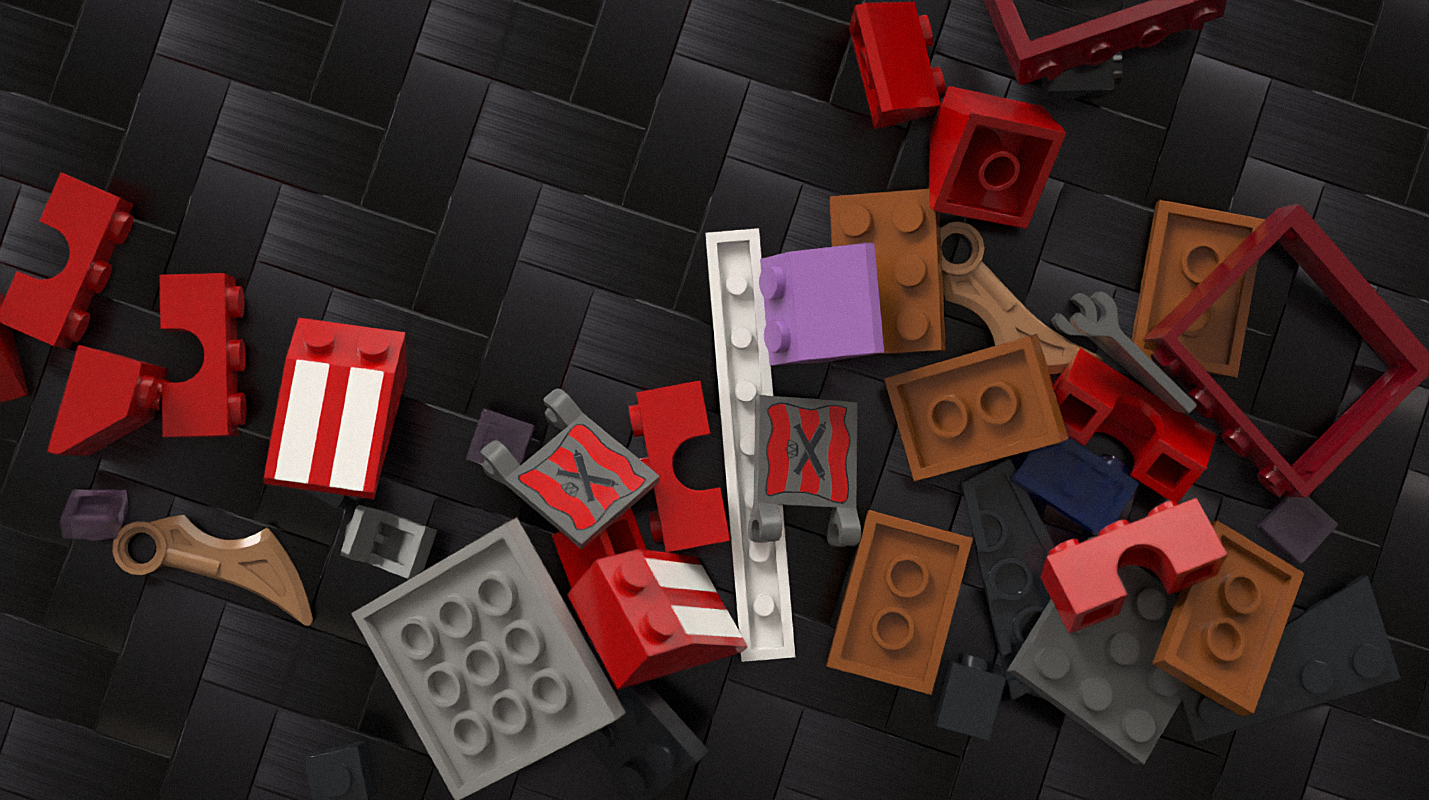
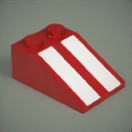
[264,318,407,499]
[567,549,748,689]

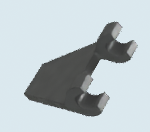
[1051,292,1197,413]

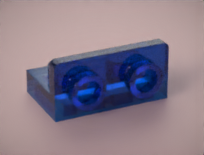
[1010,435,1140,536]

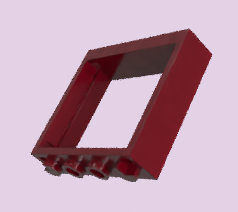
[983,0,1227,86]
[1143,204,1429,499]

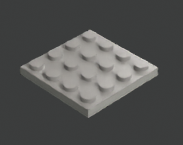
[351,518,626,800]

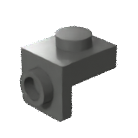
[341,505,437,579]

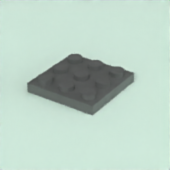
[1007,536,1190,764]

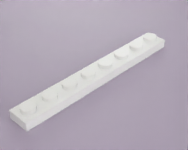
[706,228,795,662]

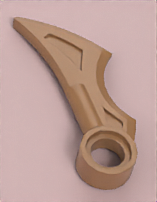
[940,222,1102,374]
[112,514,313,626]

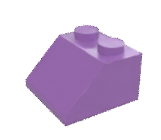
[759,243,884,366]

